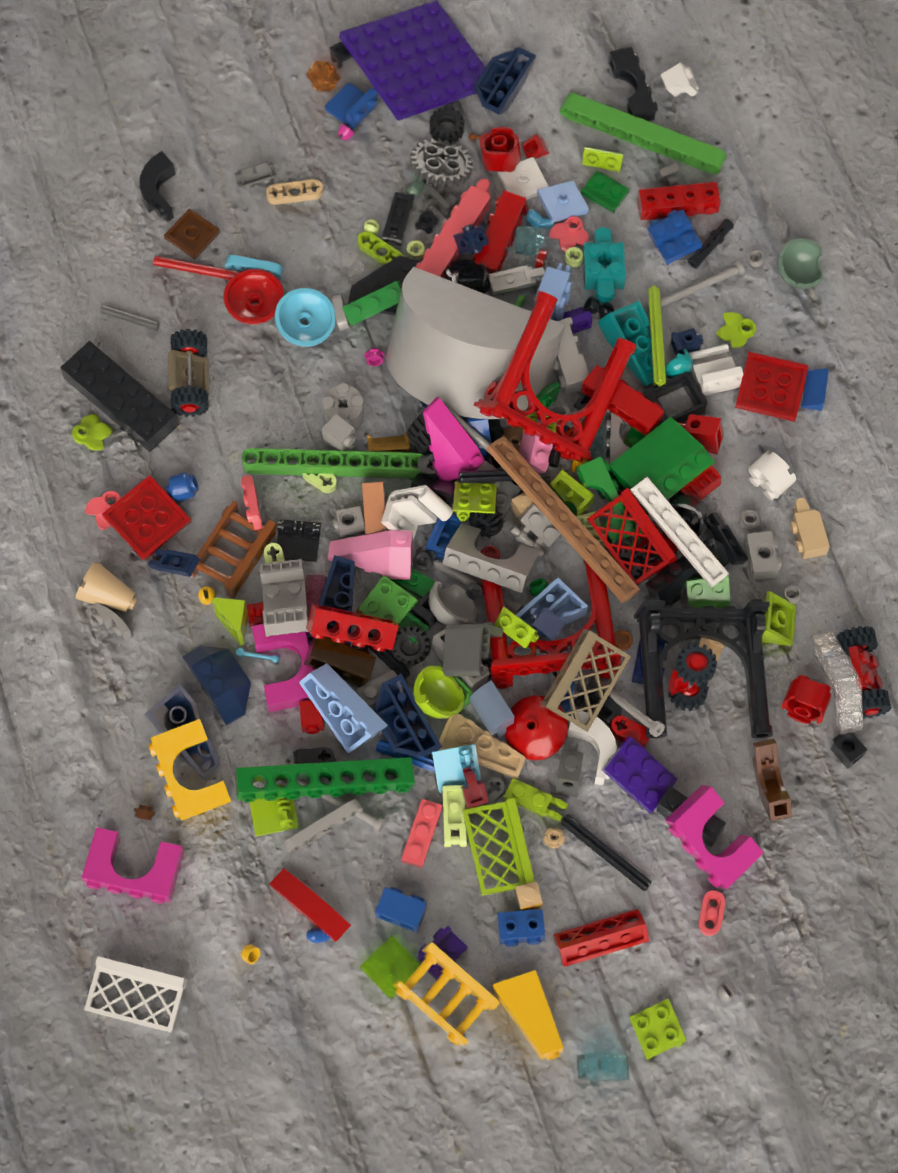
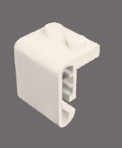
[689,344,743,396]
[381,485,453,541]

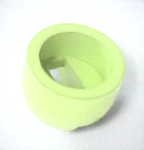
[364,219,380,236]

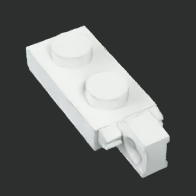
[488,265,545,295]

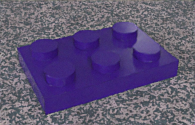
[602,736,678,813]

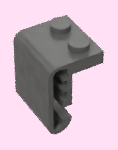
[443,622,503,677]

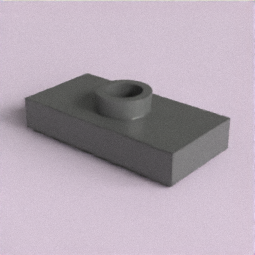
[495,481,523,518]

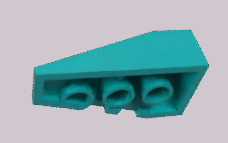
[597,301,654,387]

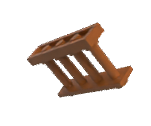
[191,501,278,599]

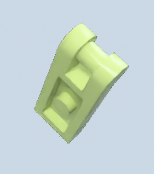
[443,785,467,847]

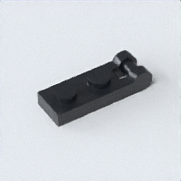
[382,192,414,246]

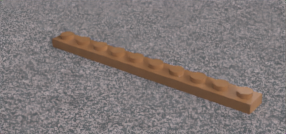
[487,436,640,603]

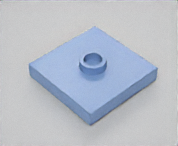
[537,181,589,223]

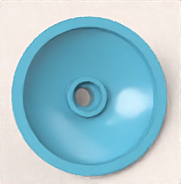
[275,288,336,347]

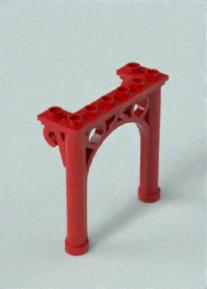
[473,291,637,463]
[482,557,621,689]

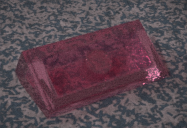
[305,575,327,617]

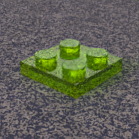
[359,936,420,1000]

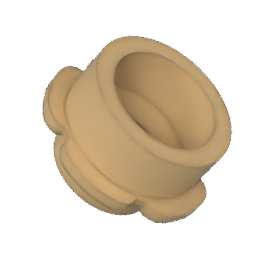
[543,828,565,849]

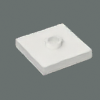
[497,157,549,199]

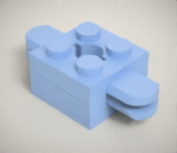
[534,263,572,321]

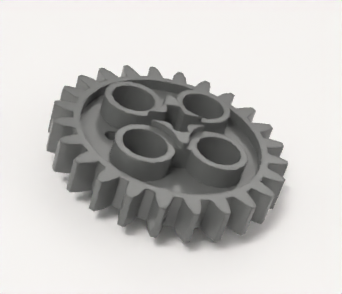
[409,138,473,188]

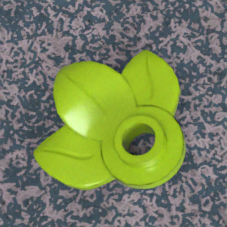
[716,312,756,348]
[71,414,113,451]

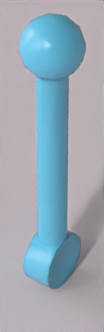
[236,648,279,663]

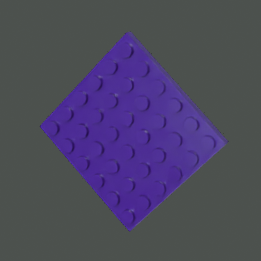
[339,0,486,121]

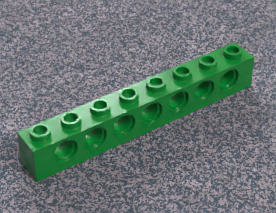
[235,757,414,802]

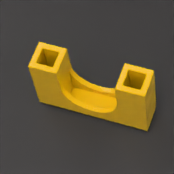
[148,719,231,821]

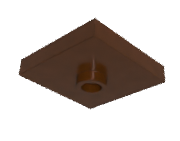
[164,208,220,260]

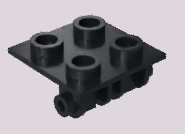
[275,519,321,562]

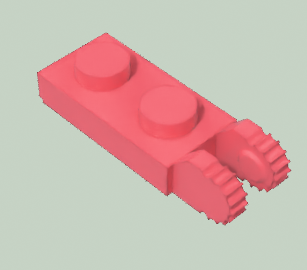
[241,475,263,530]

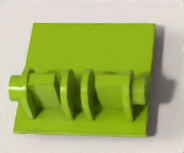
[453,482,497,521]
[249,784,299,837]
[629,998,687,1060]

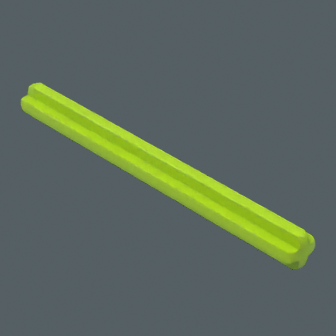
[648,286,666,387]

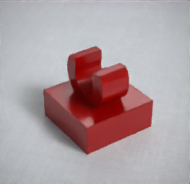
[246,602,264,627]

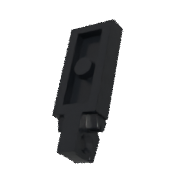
[705,513,748,565]

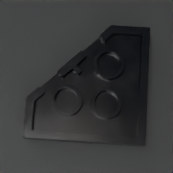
[347,256,419,316]

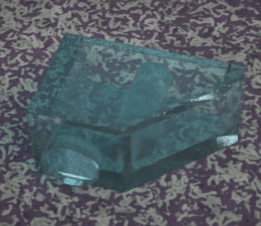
[577,1051,629,1081]

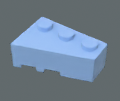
[516,578,588,636]

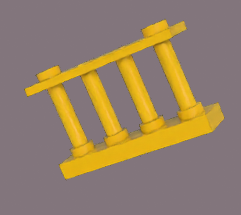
[393,942,500,1046]

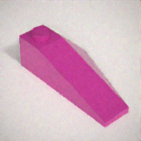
[423,397,485,482]

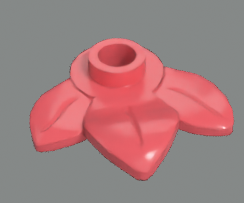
[549,216,589,252]
[85,491,121,530]

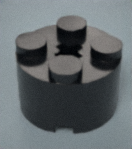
[669,495,707,537]

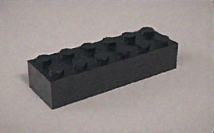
[60,340,179,452]

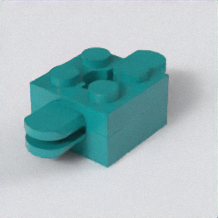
[583,227,626,303]

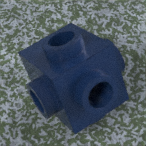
[453,224,489,255]

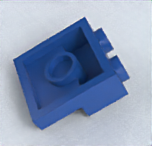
[647,210,702,265]

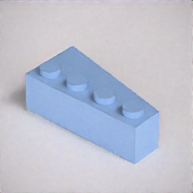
[299,663,388,754]

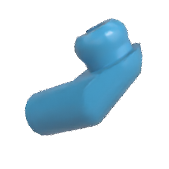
[526,209,554,229]

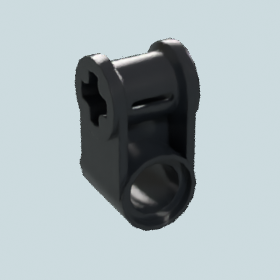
[293,747,336,764]

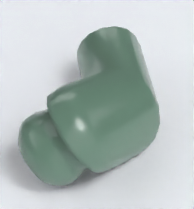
[406,171,425,196]

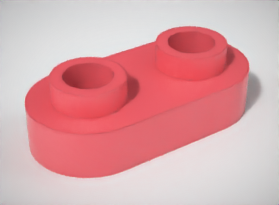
[698,890,725,936]

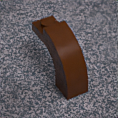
[752,739,792,821]

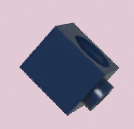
[530,607,566,641]

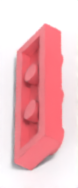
[401,799,443,868]

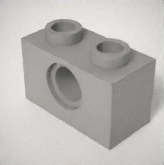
[744,531,781,581]

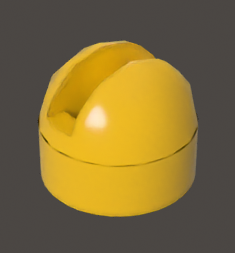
[198,586,216,605]
[240,944,260,964]

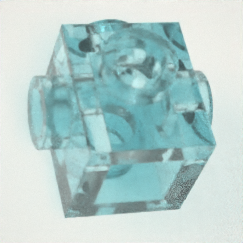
[515,226,544,256]

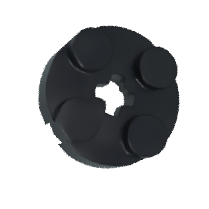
[446,260,486,288]

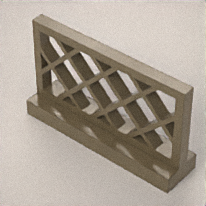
[541,629,631,732]

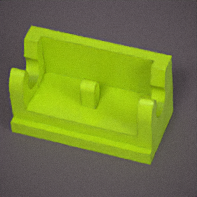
[550,470,594,516]

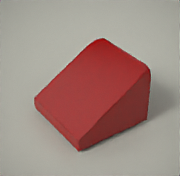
[521,134,550,159]

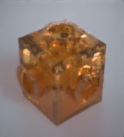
[305,60,341,92]

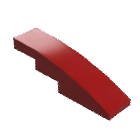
[269,868,351,943]

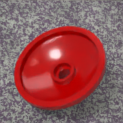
[223,269,284,324]
[505,695,568,761]

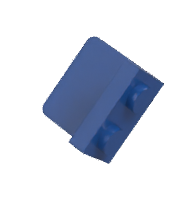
[325,83,378,130]

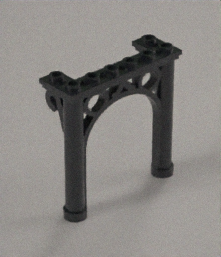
[634,598,773,739]

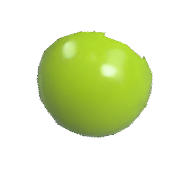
[414,666,464,719]

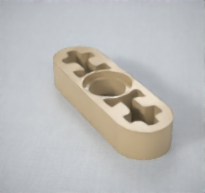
[266,179,323,205]

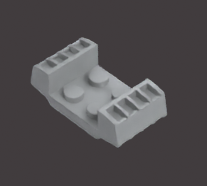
[259,559,309,637]

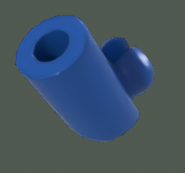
[306,928,330,944]

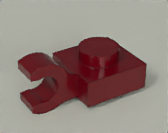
[461,766,489,809]

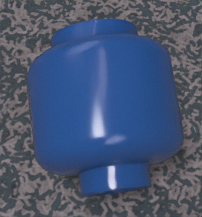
[166,472,199,502]

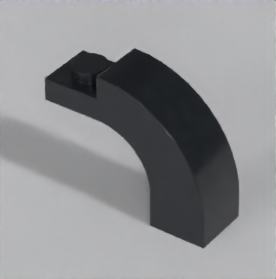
[139,151,176,222]

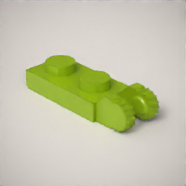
[504,778,568,822]

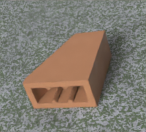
[362,482,386,534]

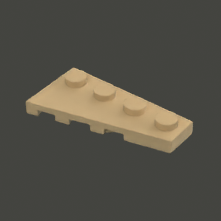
[439,713,526,779]

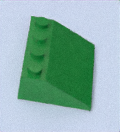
[609,417,715,514]

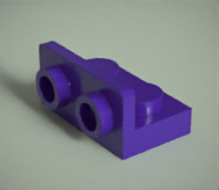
[417,926,468,980]

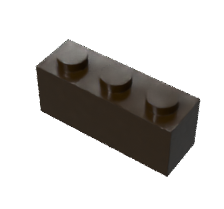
[304,636,376,686]

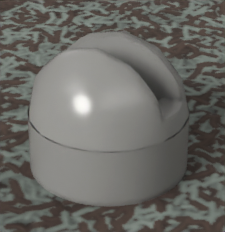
[748,250,764,268]
[784,586,801,604]
[717,983,736,1002]

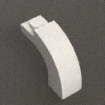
[568,711,617,785]

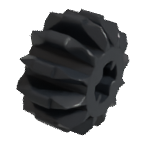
[468,507,505,538]

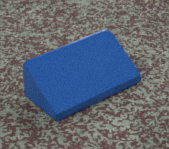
[802,369,829,411]

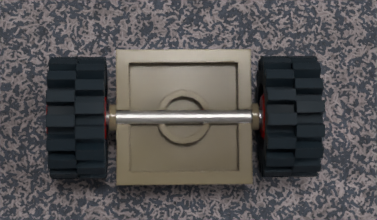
[168,329,209,417]

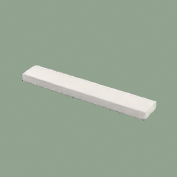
[630,477,729,588]

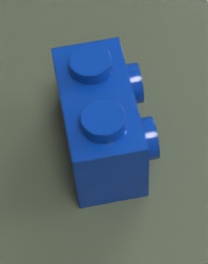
[375,887,427,933]
[497,909,545,947]

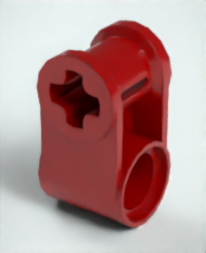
[609,716,650,749]

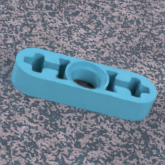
[225,255,283,280]

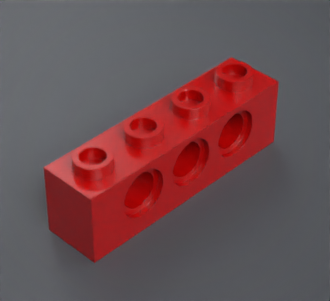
[306,604,399,652]

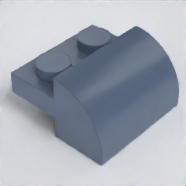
[469,680,514,738]

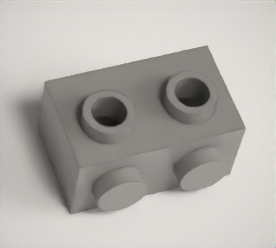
[322,414,356,451]

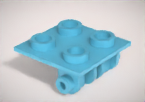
[432,744,481,793]

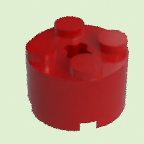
[480,127,521,172]
[781,675,831,724]

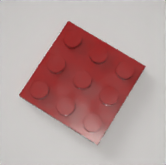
[735,352,809,422]
[102,475,191,561]

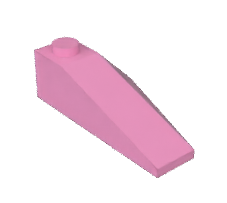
[328,530,414,580]

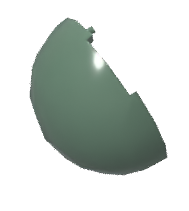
[777,238,824,289]

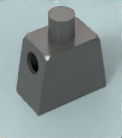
[556,750,584,797]

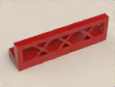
[553,909,649,967]

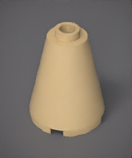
[75,561,138,612]

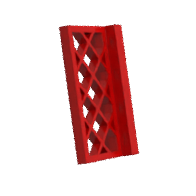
[587,488,678,586]

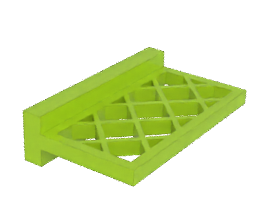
[462,798,535,896]

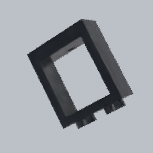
[643,372,707,427]

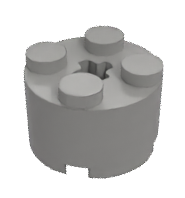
[322,383,364,429]

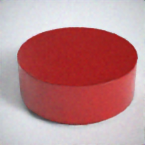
[535,249,548,269]

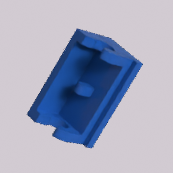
[426,514,461,560]

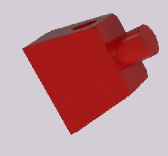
[676,414,723,455]

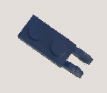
[148,549,200,577]

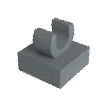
[655,163,679,187]

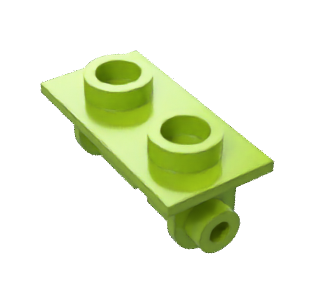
[582,146,624,172]
[495,607,539,649]

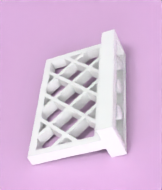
[84,956,188,1033]

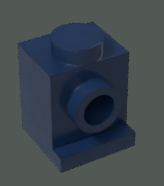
[670,328,703,358]

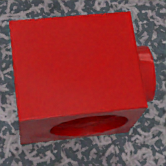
[299,700,324,735]

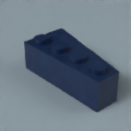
[308,555,355,646]

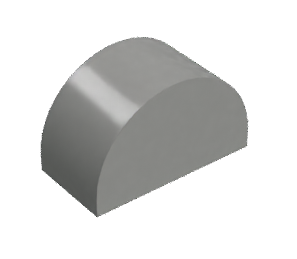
[386,267,566,419]

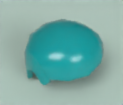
[665,349,693,379]

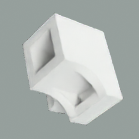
[661,63,699,97]

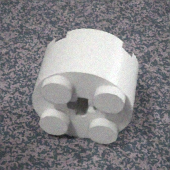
[749,451,796,500]

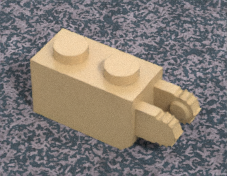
[790,498,830,560]

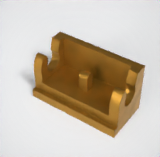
[367,432,410,453]

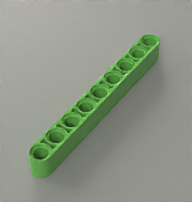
[559,93,727,174]
[241,448,427,479]

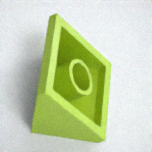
[761,591,796,646]
[211,597,248,646]

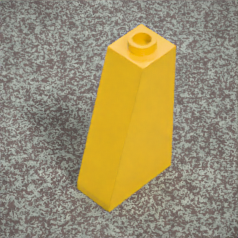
[492,970,564,1060]

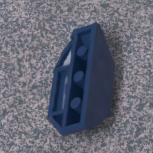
[474,47,536,115]
[182,646,251,726]
[374,674,442,758]

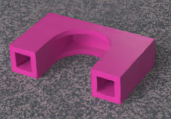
[252,624,316,712]
[665,785,763,889]
[81,827,184,904]

